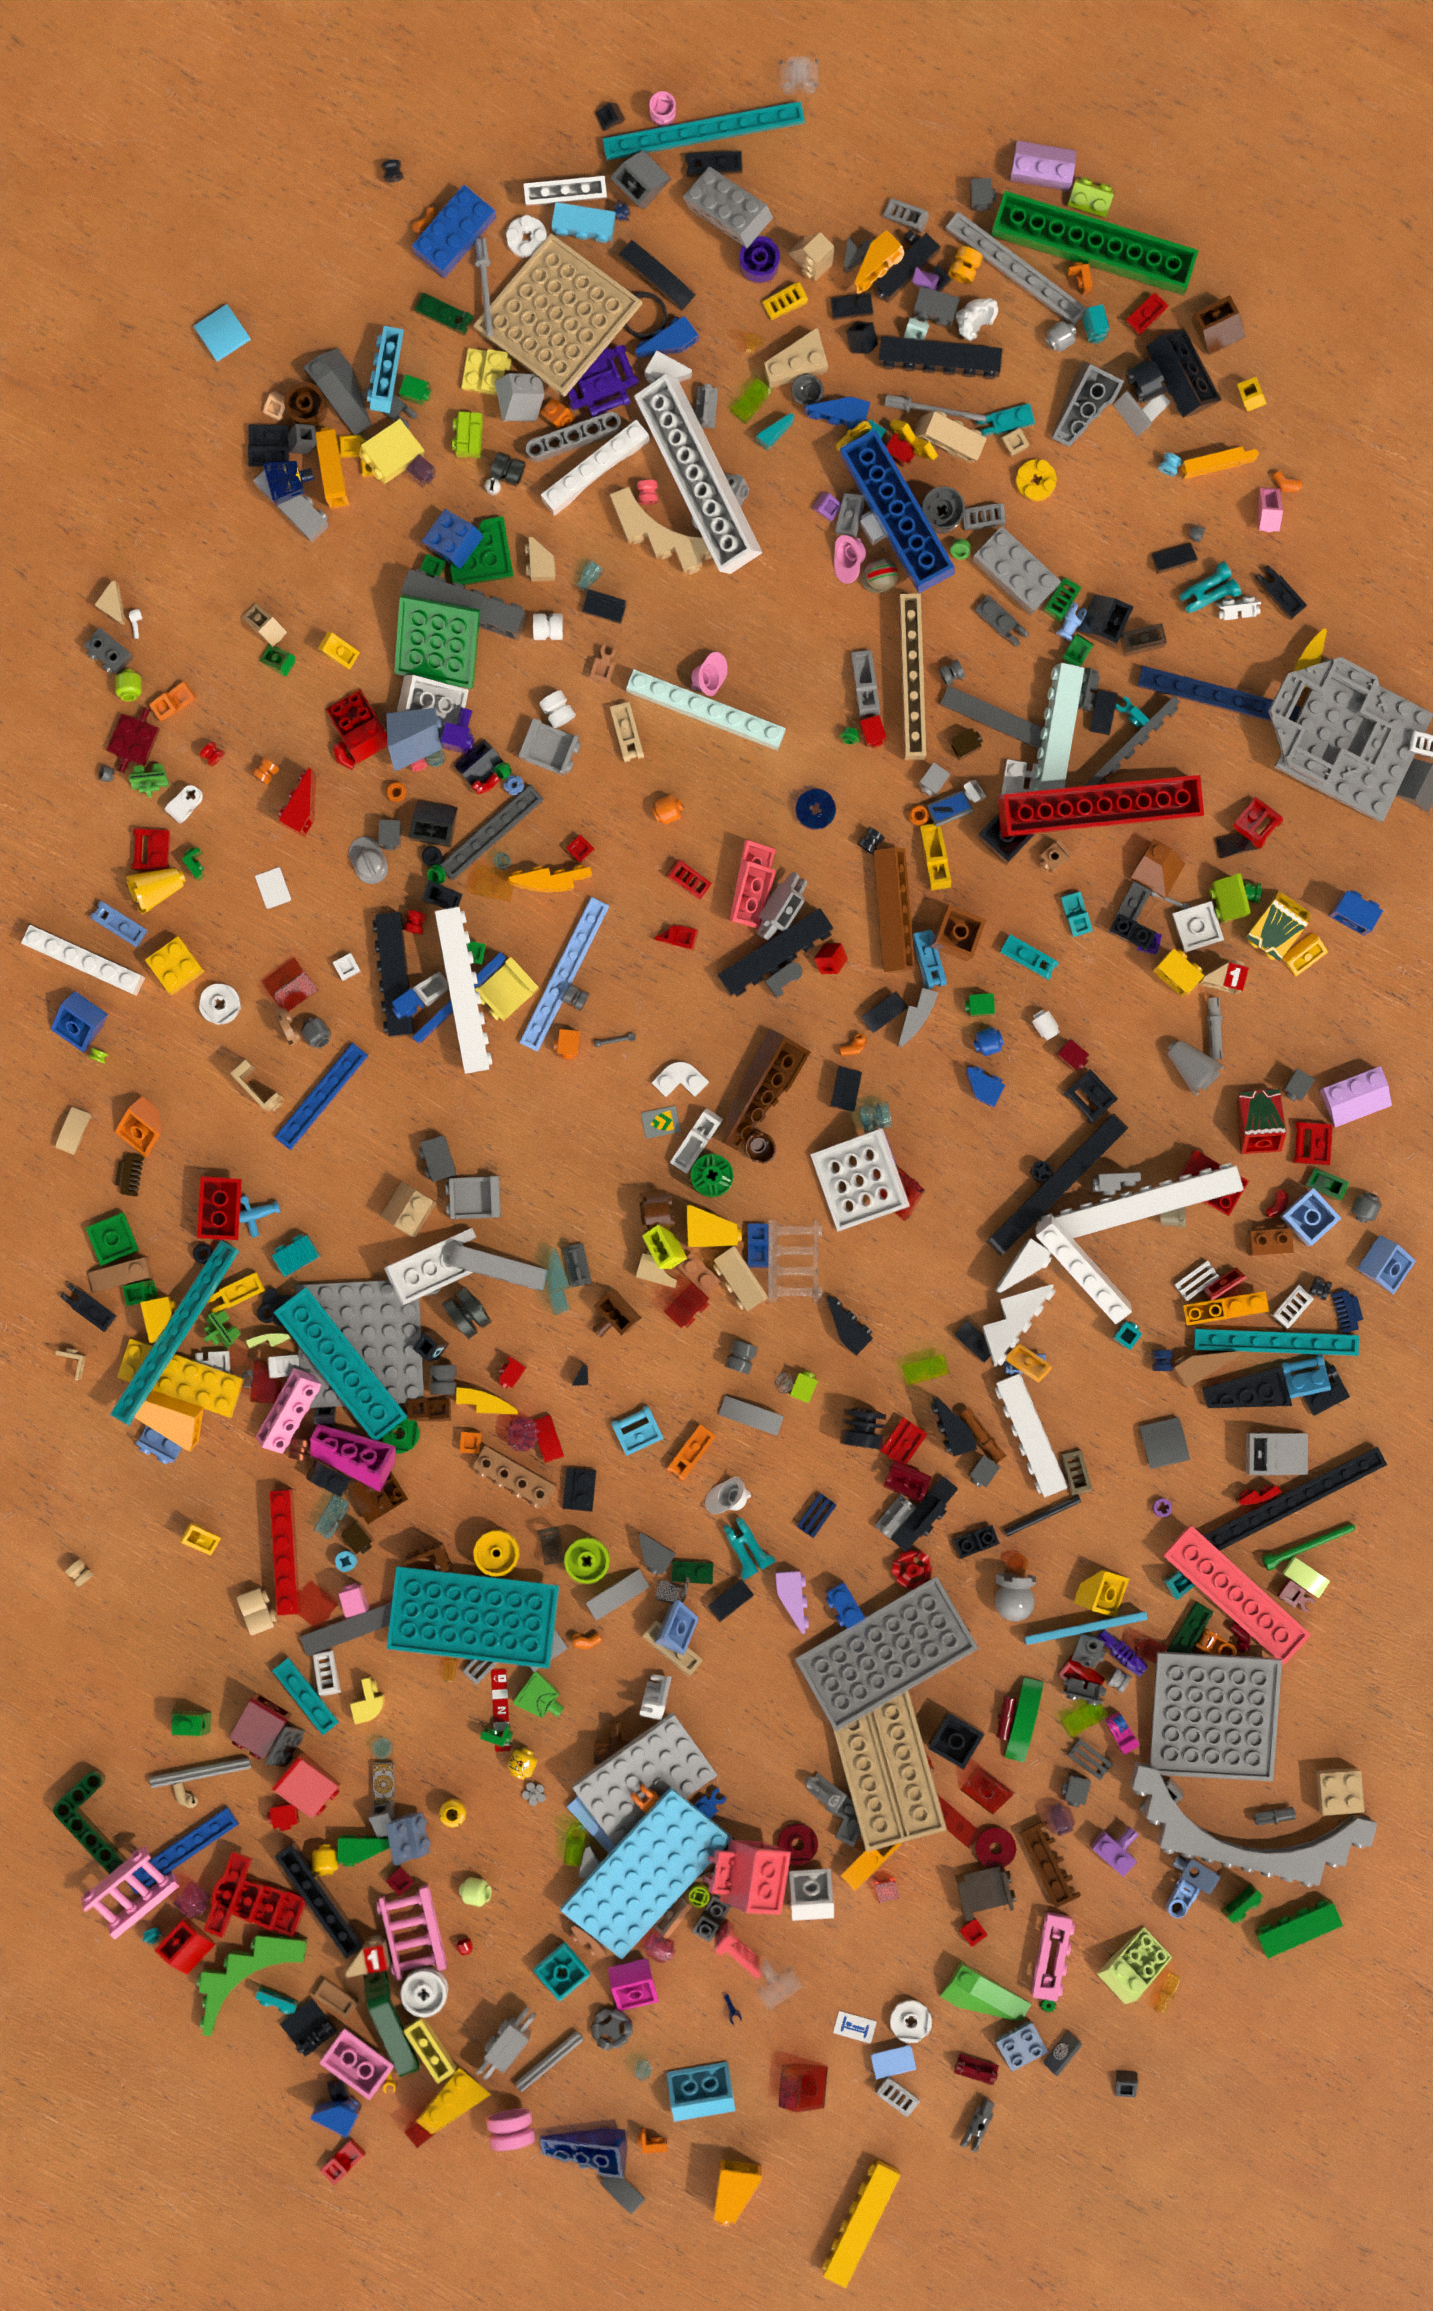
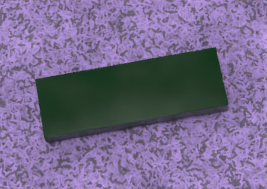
[1166,1601,1214,1653]

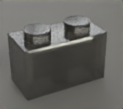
[1120,623,1167,657]

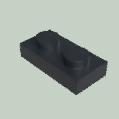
[830,293,873,320]

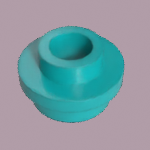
[142,1928,162,1945]

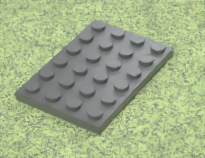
[571,1712,718,1847]

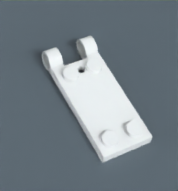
[384,1228,476,1306]

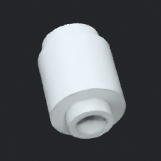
[1032,1010,1060,1041]

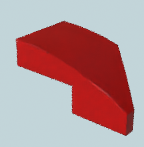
[654,925,698,950]

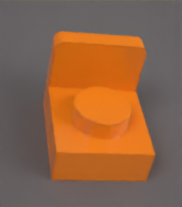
[1067,262,1093,295]
[637,2128,667,2154]

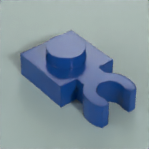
[694,1788,727,1818]

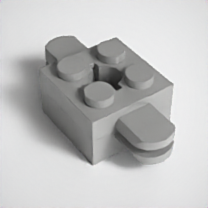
[476,2006,536,2080]

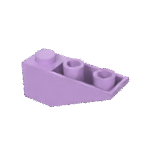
[775,1570,809,1634]

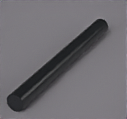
[1004,1495,1082,1537]

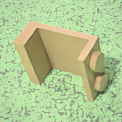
[230,1059,284,1112]

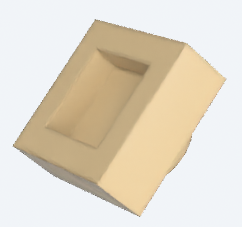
[1002,428,1030,457]

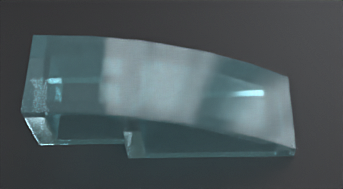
[548,1249,571,1316]

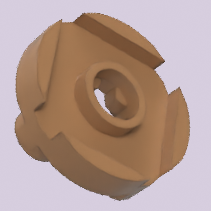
[273,1007,301,1047]

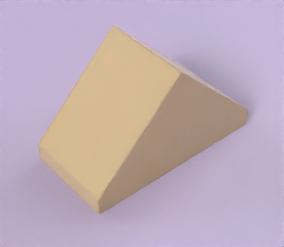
[95,581,126,625]

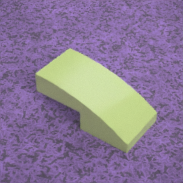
[246,1333,292,1348]
[1282,1556,1330,1598]

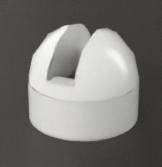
[484,478,501,495]

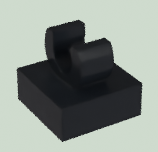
[314,1406,336,1428]

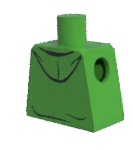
[513,1670,565,1718]

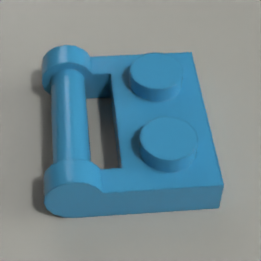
[1282,1354,1331,1399]

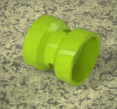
[689,1883,709,1908]

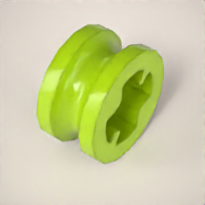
[88,1048,109,1064]

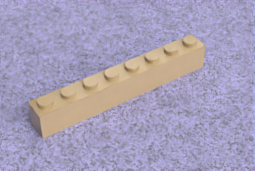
[899,593,926,760]

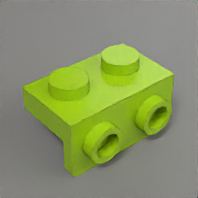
[1068,177,1115,218]

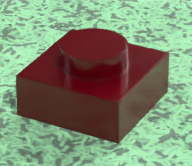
[386,1866,415,1896]

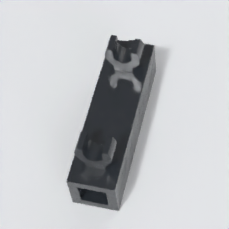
[874,230,940,303]

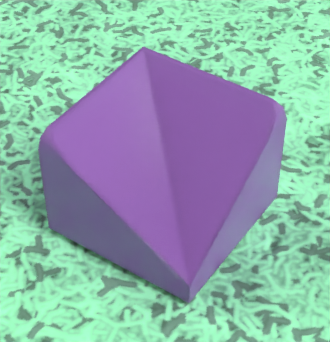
[912,267,939,290]

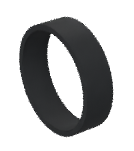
[624,292,667,339]

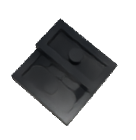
[248,424,290,467]

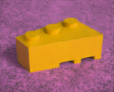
[416,2068,491,2134]

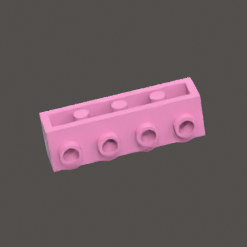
[255,1368,321,1454]

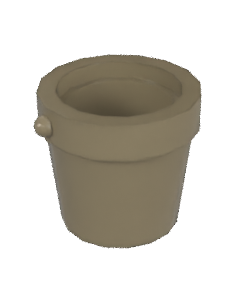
[1160,1207,1186,1228]

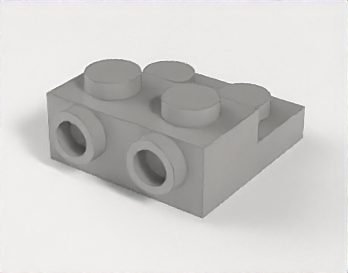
[1091,1173,1141,1196]

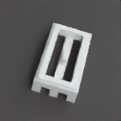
[1174,1260,1220,1301]

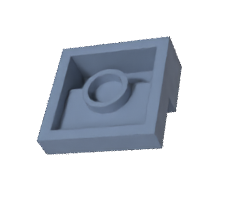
[386,1812,431,1865]

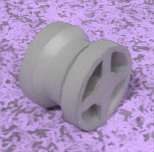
[1106,1667,1131,1693]

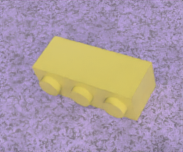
[403,2017,457,2084]

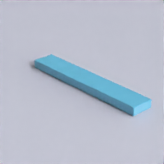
[1024,1612,1148,1645]

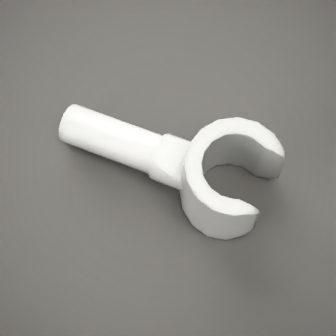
[129,609,143,639]

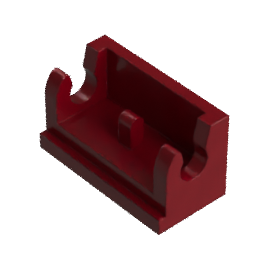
[883,1461,932,1502]

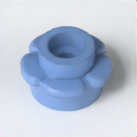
[504,775,524,795]

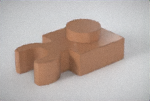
[589,645,616,684]

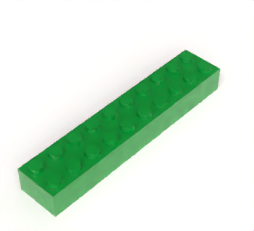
[991,191,1199,296]

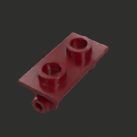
[954,2053,999,2085]

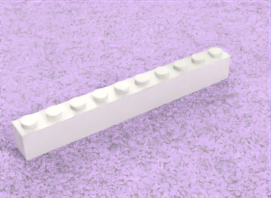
[1037,1162,1243,1246]

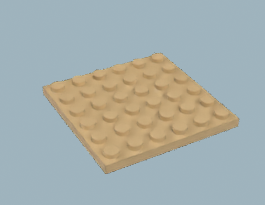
[473,234,643,397]

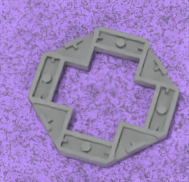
[1268,657,1395,785]

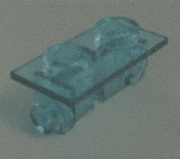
[313,1494,350,1540]

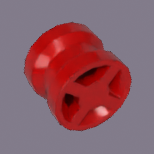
[199,741,225,767]

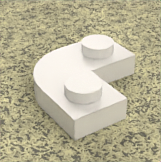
[652,1062,709,1097]

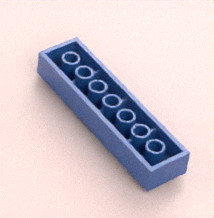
[840,429,955,593]

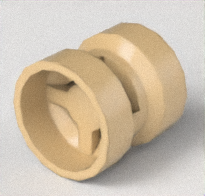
[65,1559,94,1588]

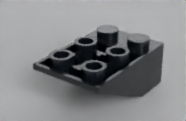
[930,1396,977,1457]

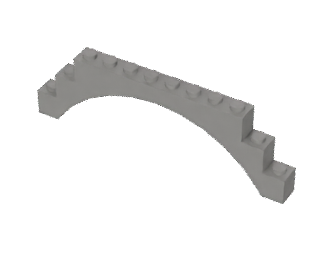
[1129,1762,1377,1887]

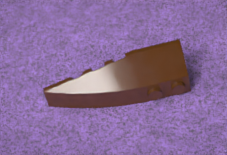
[722,1029,811,1151]

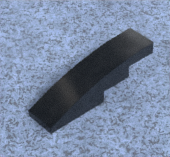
[618,240,696,310]

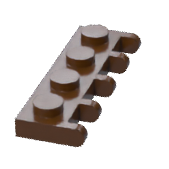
[1020,1820,1081,1908]

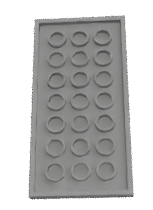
[795,1576,979,1732]

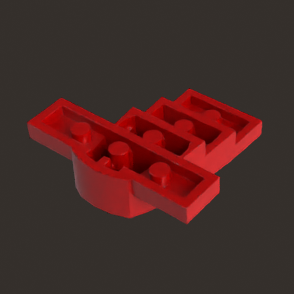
[203,1851,307,1938]

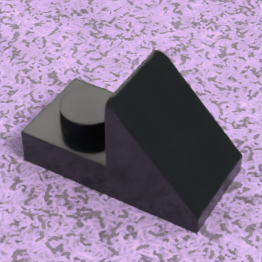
[421,880,463,909]

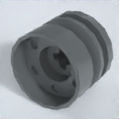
[920,486,965,534]

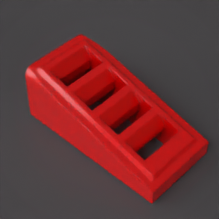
[665,859,712,900]

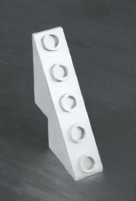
[983,1284,1056,1366]

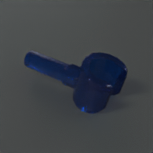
[724,1994,742,2025]

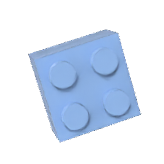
[1280,1188,1341,1246]

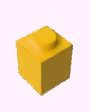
[1237,377,1267,411]

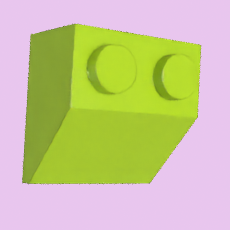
[1209,873,1251,923]

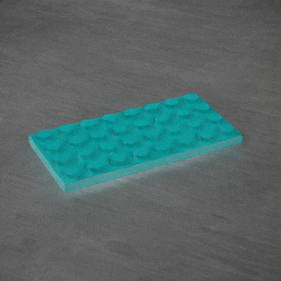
[386,1566,560,1669]

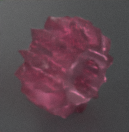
[505,1417,540,1452]

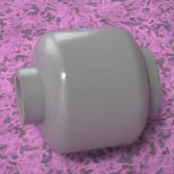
[1045,321,1076,352]

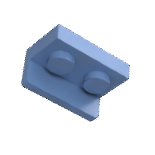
[135,1426,182,1464]

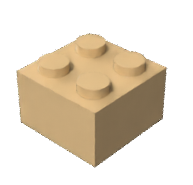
[1316,1768,1364,1815]

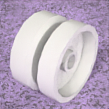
[401,1966,449,2017]

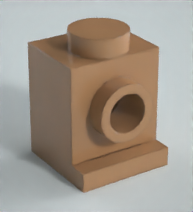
[1039,839,1072,872]

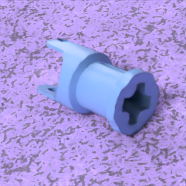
[1056,602,1087,641]

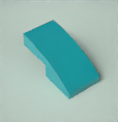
[1060,890,1093,937]

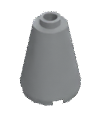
[1168,1040,1224,1096]

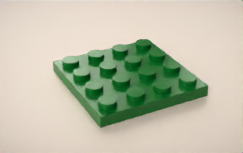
[394,594,481,689]

